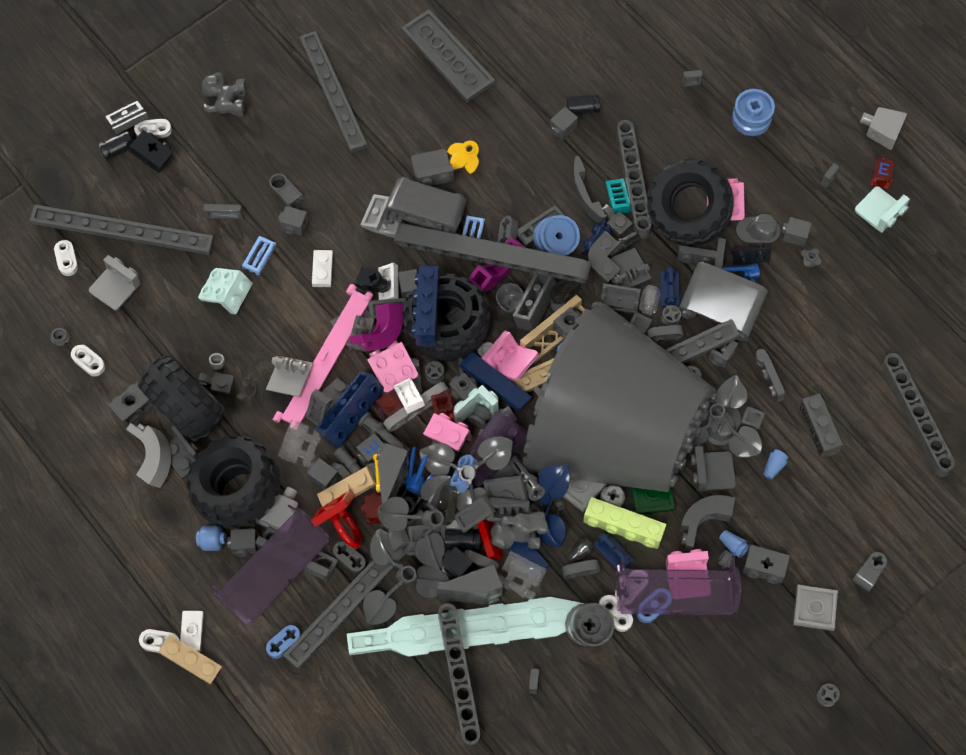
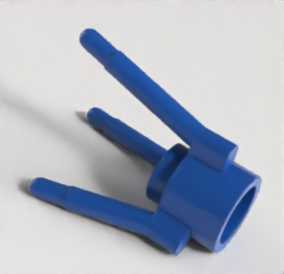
[722,264,760,282]
[405,447,435,494]

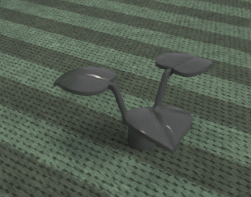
[693,375,762,458]
[419,437,513,512]
[377,475,452,569]
[363,529,450,625]

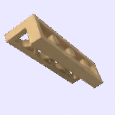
[520,295,585,363]

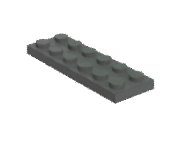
[401,9,495,103]

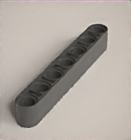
[616,120,651,239]
[881,353,955,477]
[438,603,480,746]

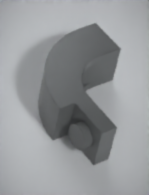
[679,495,735,552]

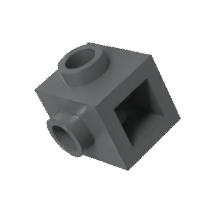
[449,373,478,401]

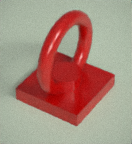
[311,489,362,549]

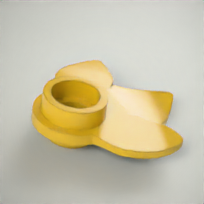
[447,141,479,174]

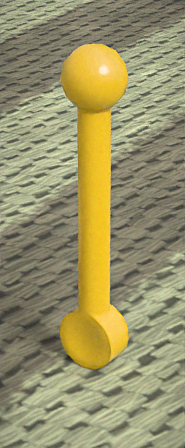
[373,454,381,492]

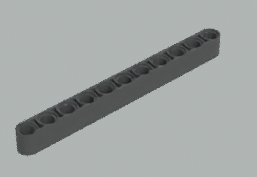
[393,223,591,283]

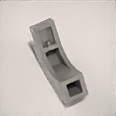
[126,423,171,488]

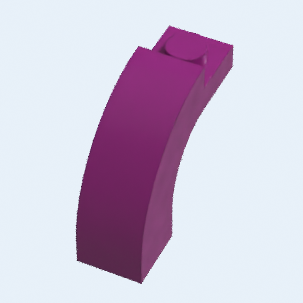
[468,237,526,292]
[349,303,403,351]

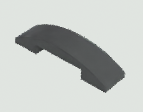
[573,156,606,225]

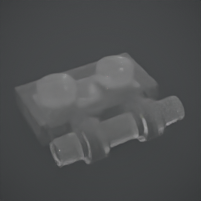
[278,420,321,467]
[499,551,547,600]

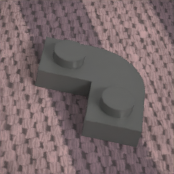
[588,231,621,284]

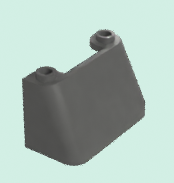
[383,177,467,234]
[679,262,768,342]

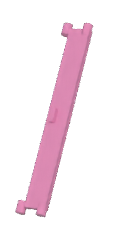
[272,284,373,431]

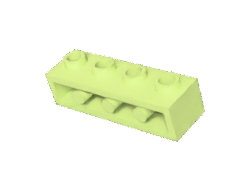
[583,497,666,549]

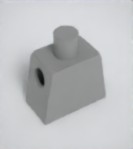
[860,107,907,150]
[255,487,300,537]

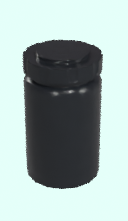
[567,95,600,114]
[98,131,133,160]
[445,531,481,551]

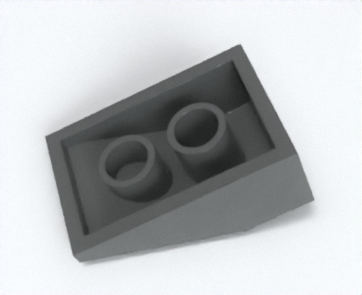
[376,443,409,504]
[436,564,502,605]

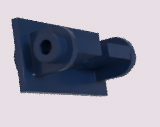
[580,220,612,254]
[660,267,680,307]
[593,532,635,573]

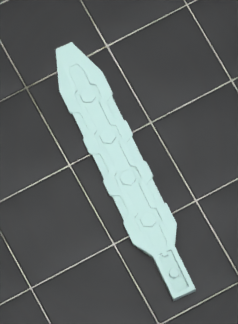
[347,597,585,657]

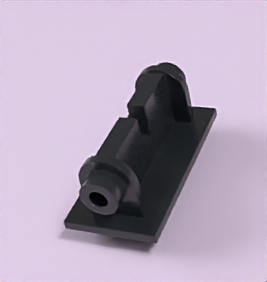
[731,244,771,265]

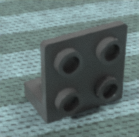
[168,425,198,480]

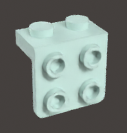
[855,187,910,233]
[198,268,253,314]
[454,385,498,424]

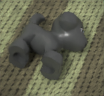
[201,72,247,117]
[490,511,547,549]

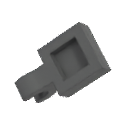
[602,205,633,238]
[198,372,234,396]

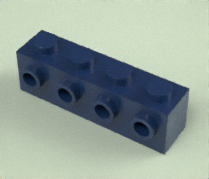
[412,266,440,345]
[315,371,384,448]

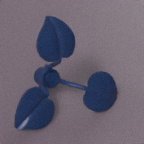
[528,464,570,547]

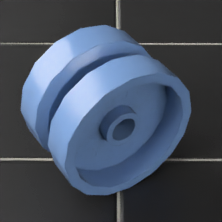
[732,89,775,136]
[533,215,580,256]

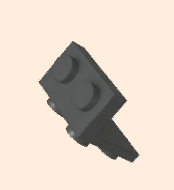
[411,149,454,186]
[690,446,736,492]

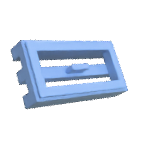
[462,216,485,239]
[242,236,276,275]

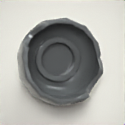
[495,283,524,314]

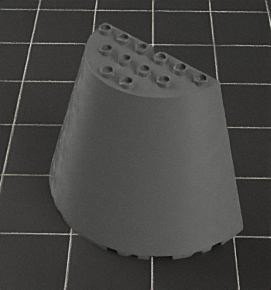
[523,302,718,492]

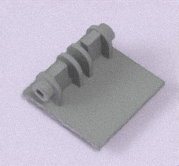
[266,356,313,397]

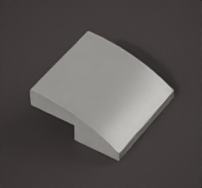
[360,194,405,238]

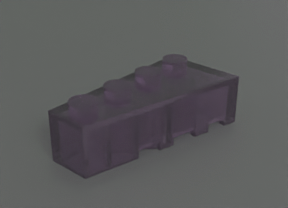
[452,411,527,489]

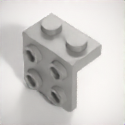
[89,255,141,311]

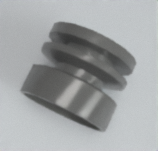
[565,603,615,646]

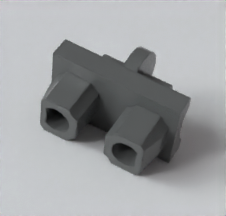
[348,315,375,352]

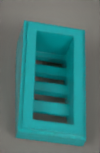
[605,179,631,214]

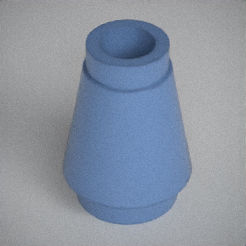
[762,449,789,479]
[719,530,749,558]

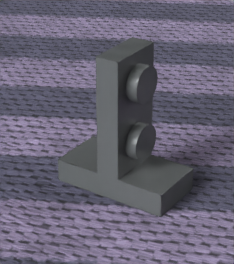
[677,238,726,269]
[306,378,348,426]

